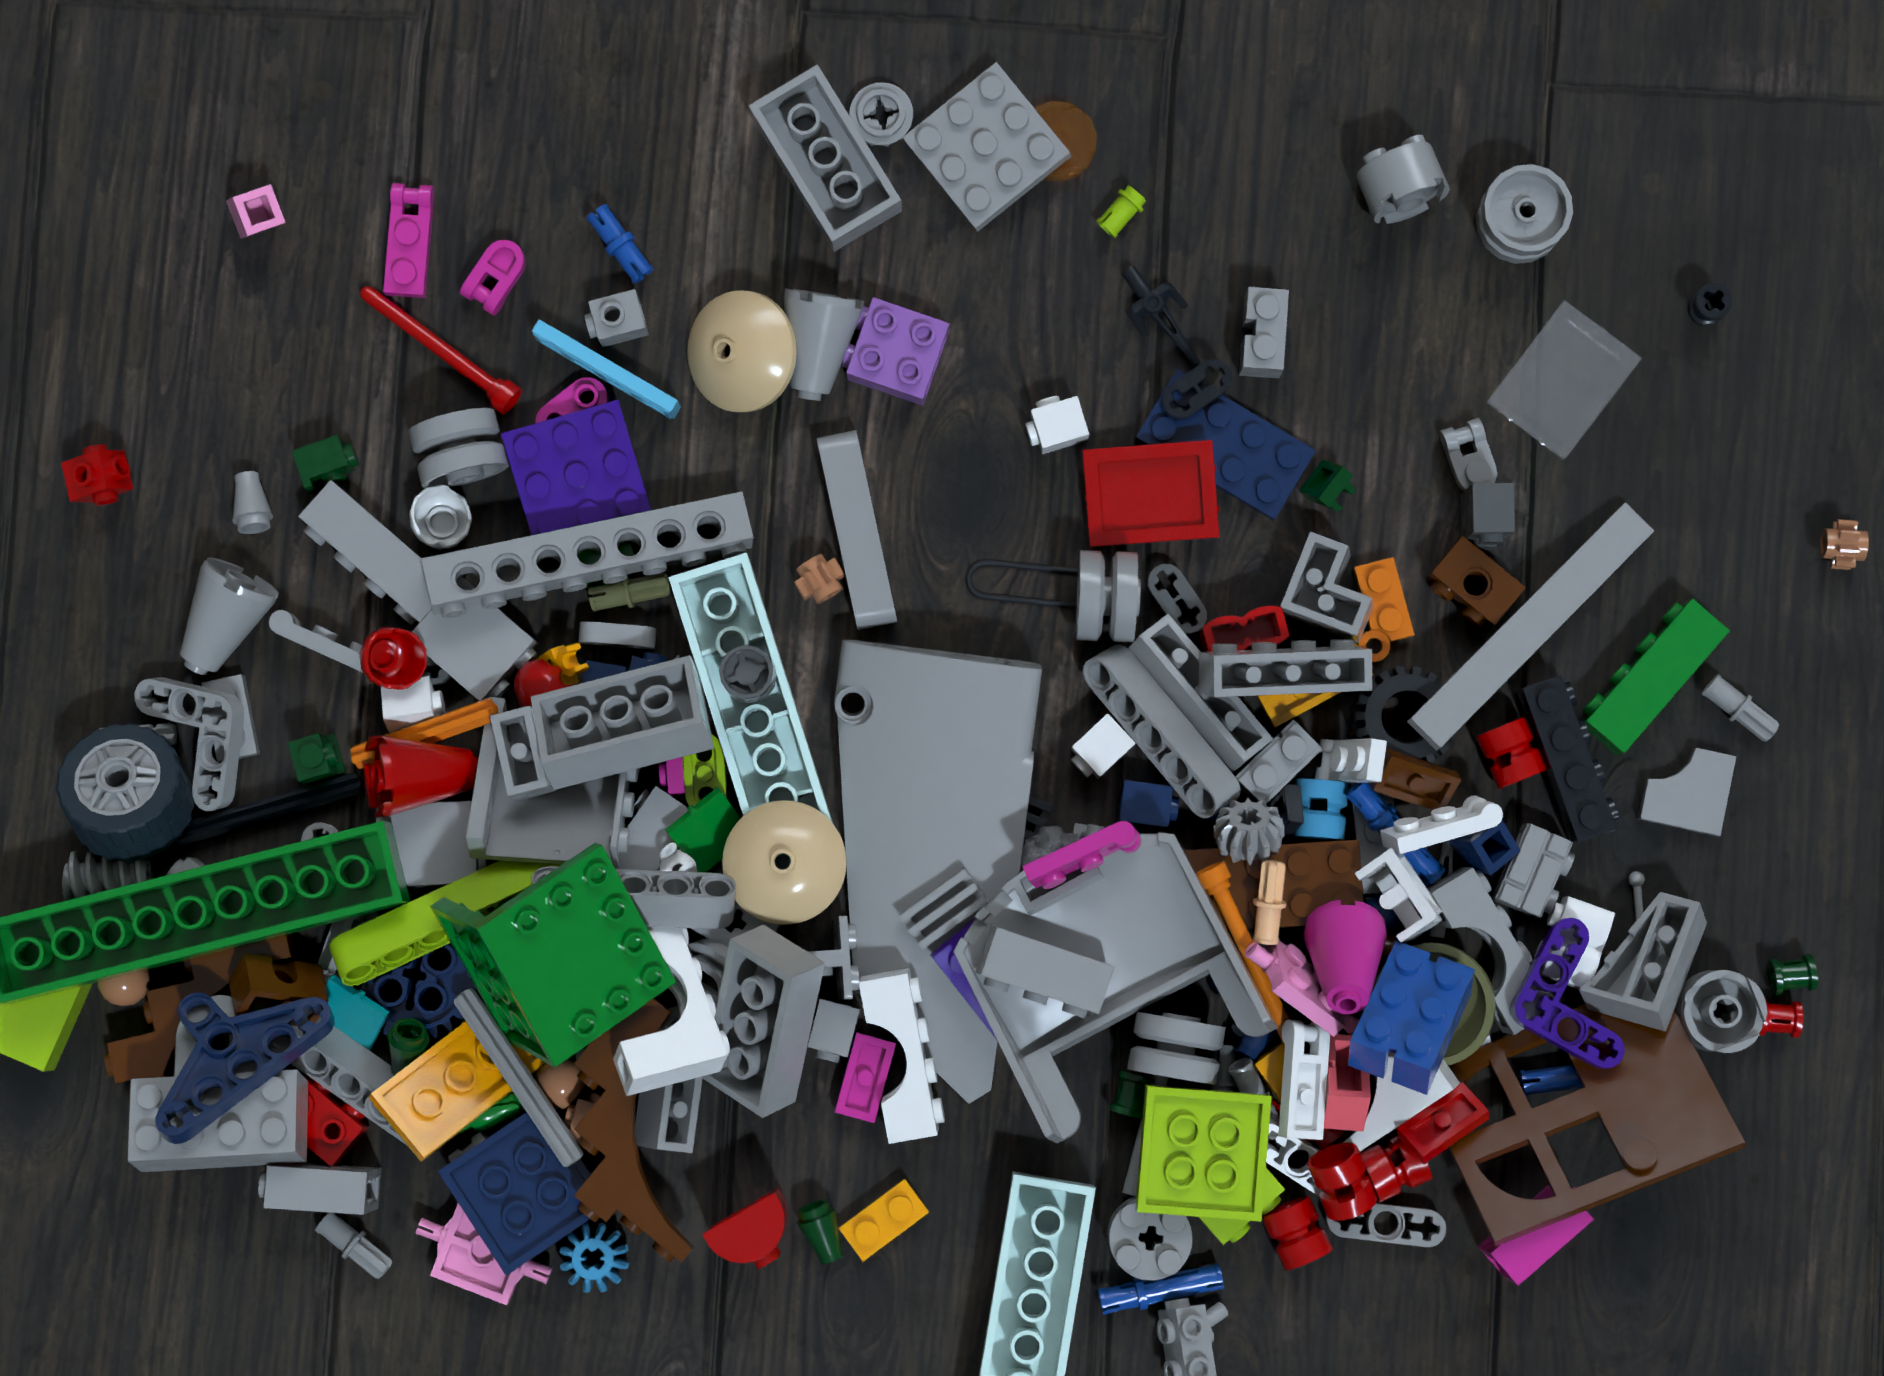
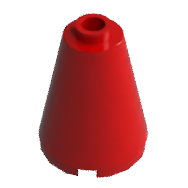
[364,735,479,818]

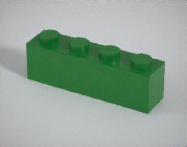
[1582,599,1730,756]

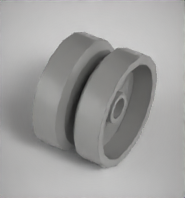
[1476,164,1573,264]
[408,408,509,488]
[1076,550,1141,642]
[1127,1012,1226,1085]

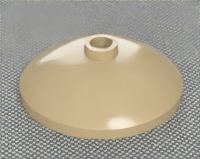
[687,290,797,412]
[722,800,847,925]

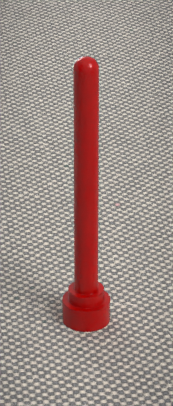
[360,286,523,415]

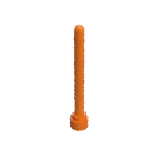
[1196,861,1290,1045]

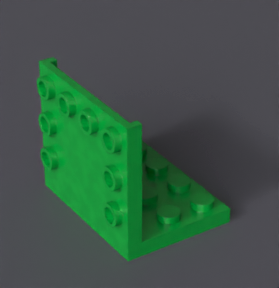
[430,842,676,1067]

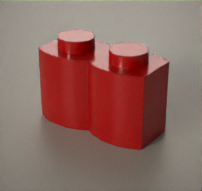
[1199,606,1289,652]

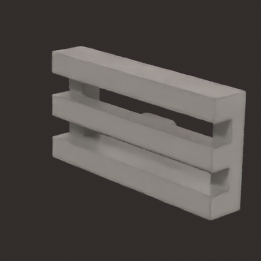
[898,868,989,950]

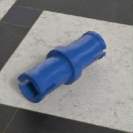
[586,204,654,284]

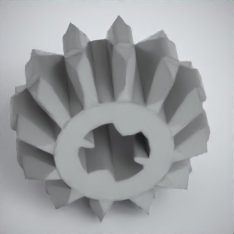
[1214,797,1284,865]

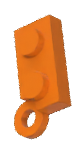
[1353,557,1414,662]

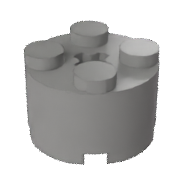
[1356,135,1450,224]
[1674,970,1767,1053]
[1107,1196,1192,1281]

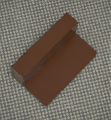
[1368,748,1462,810]

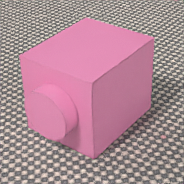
[226,184,286,239]

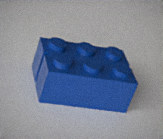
[1348,941,1475,1095]

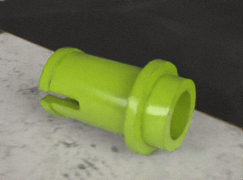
[1096,185,1146,238]

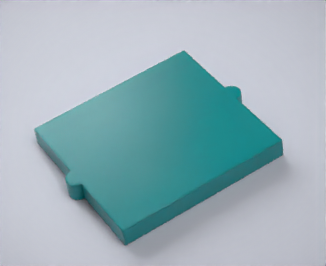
[326,974,389,1051]

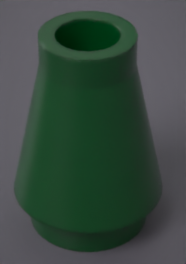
[388,1018,429,1076]
[796,1199,844,1264]

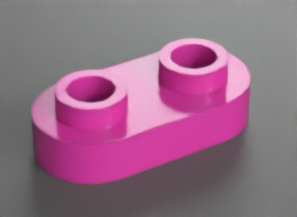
[535,377,609,423]

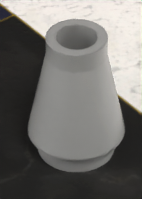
[233,471,273,534]

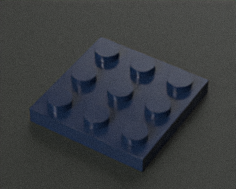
[438,1112,591,1276]

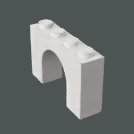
[613,926,730,1096]

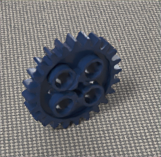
[358,943,478,1038]

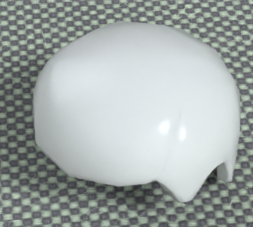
[409,484,472,550]

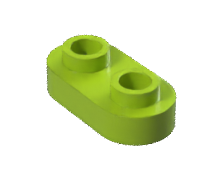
[683,734,727,806]

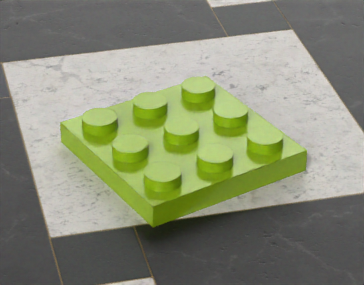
[1135,1085,1272,1222]

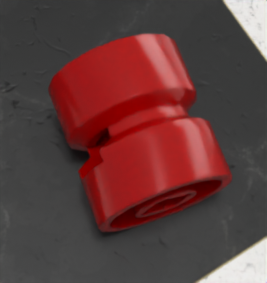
[1476,717,1547,789]
[1360,1135,1432,1203]
[1307,1143,1377,1221]
[1262,1195,1333,1271]

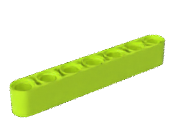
[329,860,561,986]

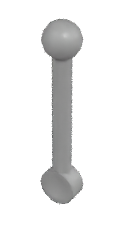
[1628,871,1645,921]

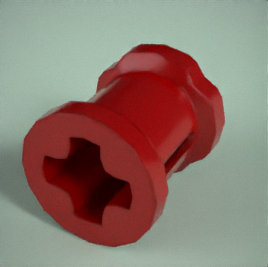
[1759,999,1804,1038]

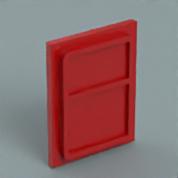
[1083,440,1220,547]

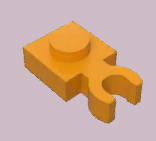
[535,643,589,685]

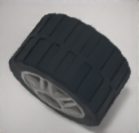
[56,723,194,863]

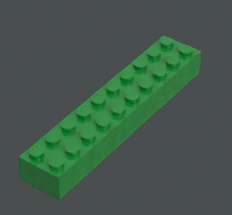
[0,821,410,1005]

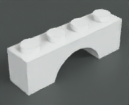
[859,968,945,1144]

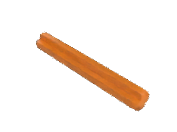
[350,698,499,769]

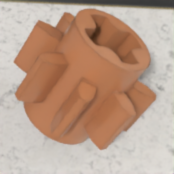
[1820,519,1869,570]
[794,554,845,604]

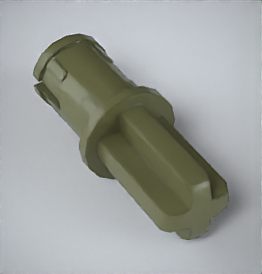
[588,573,671,612]

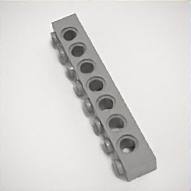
[421,492,754,618]

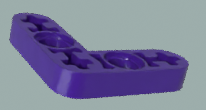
[1510,918,1625,1069]

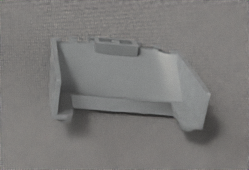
[953,832,1278,1143]

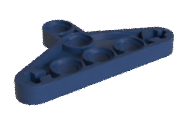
[155,992,335,1144]

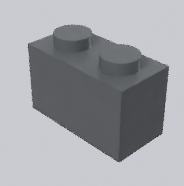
[1460,483,1515,550]

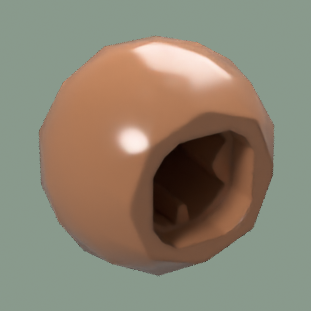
[98,969,150,1007]
[535,1058,585,1110]

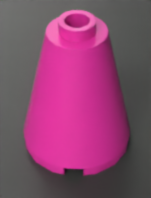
[1304,900,1387,1014]

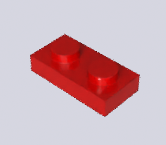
[1397,1082,1489,1165]

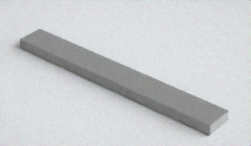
[1407,502,1654,751]

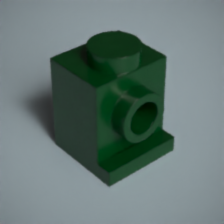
[291,435,360,494]
[287,733,347,784]

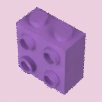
[842,297,950,406]

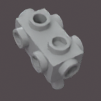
[1157,1298,1228,1376]

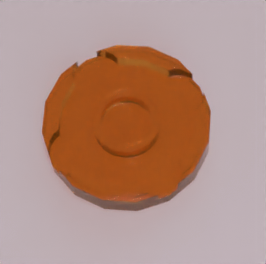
[1034,101,1097,182]

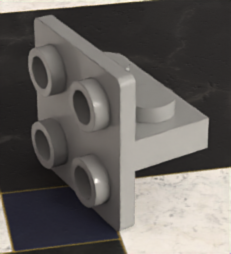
[808,916,859,1000]

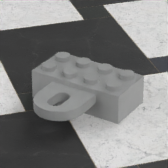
[687,925,825,1118]
[128,995,308,1172]

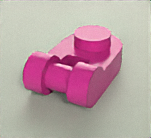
[460,240,526,316]

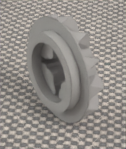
[849,83,913,147]

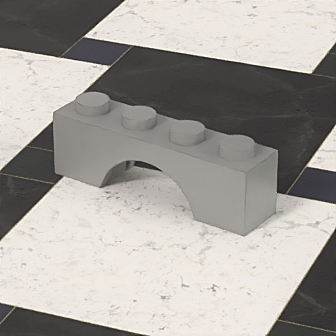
[1427,867,1551,1035]

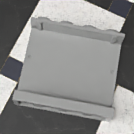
[466,697,639,868]

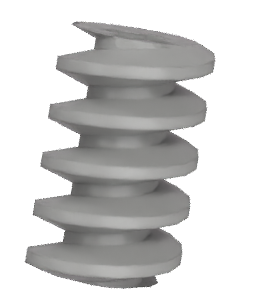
[62,851,154,901]

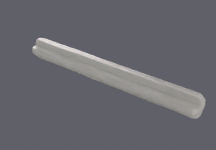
[454,988,583,1167]

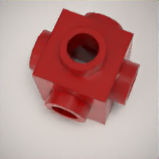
[61,444,133,506]

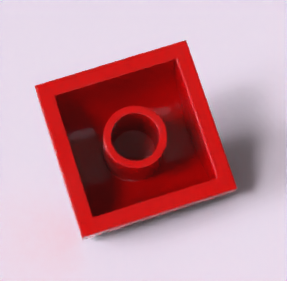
[702,1187,789,1269]

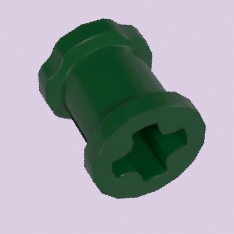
[1767,954,1818,995]
[1109,1070,1154,1119]

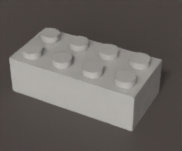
[748,64,902,252]
[531,655,714,790]

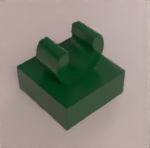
[1299,459,1355,512]

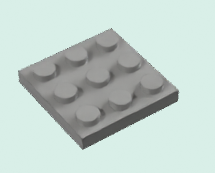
[902,62,1072,232]

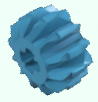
[560,1222,630,1293]

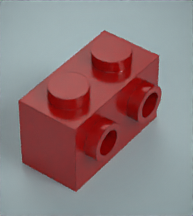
[303,1075,370,1167]

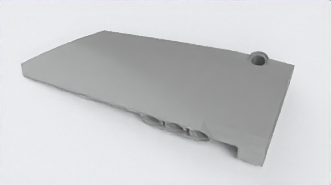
[835,640,1042,1104]

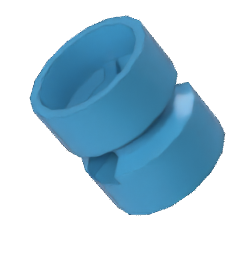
[1292,779,1349,841]

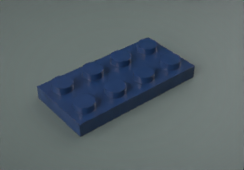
[1135,369,1316,521]

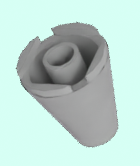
[783,288,864,401]
[180,557,279,675]

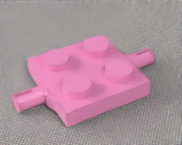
[1245,940,1359,1037]
[416,1204,553,1305]

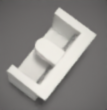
[1355,847,1442,943]

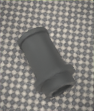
[1206,1045,1237,1092]

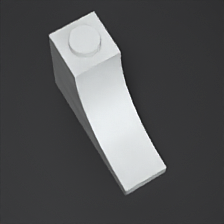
[1343,1052,1460,1151]

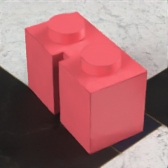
[1324,1034,1371,1132]

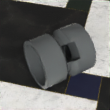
[719,645,777,704]

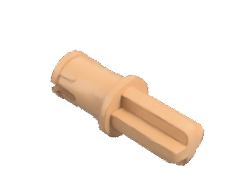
[1253,860,1286,945]

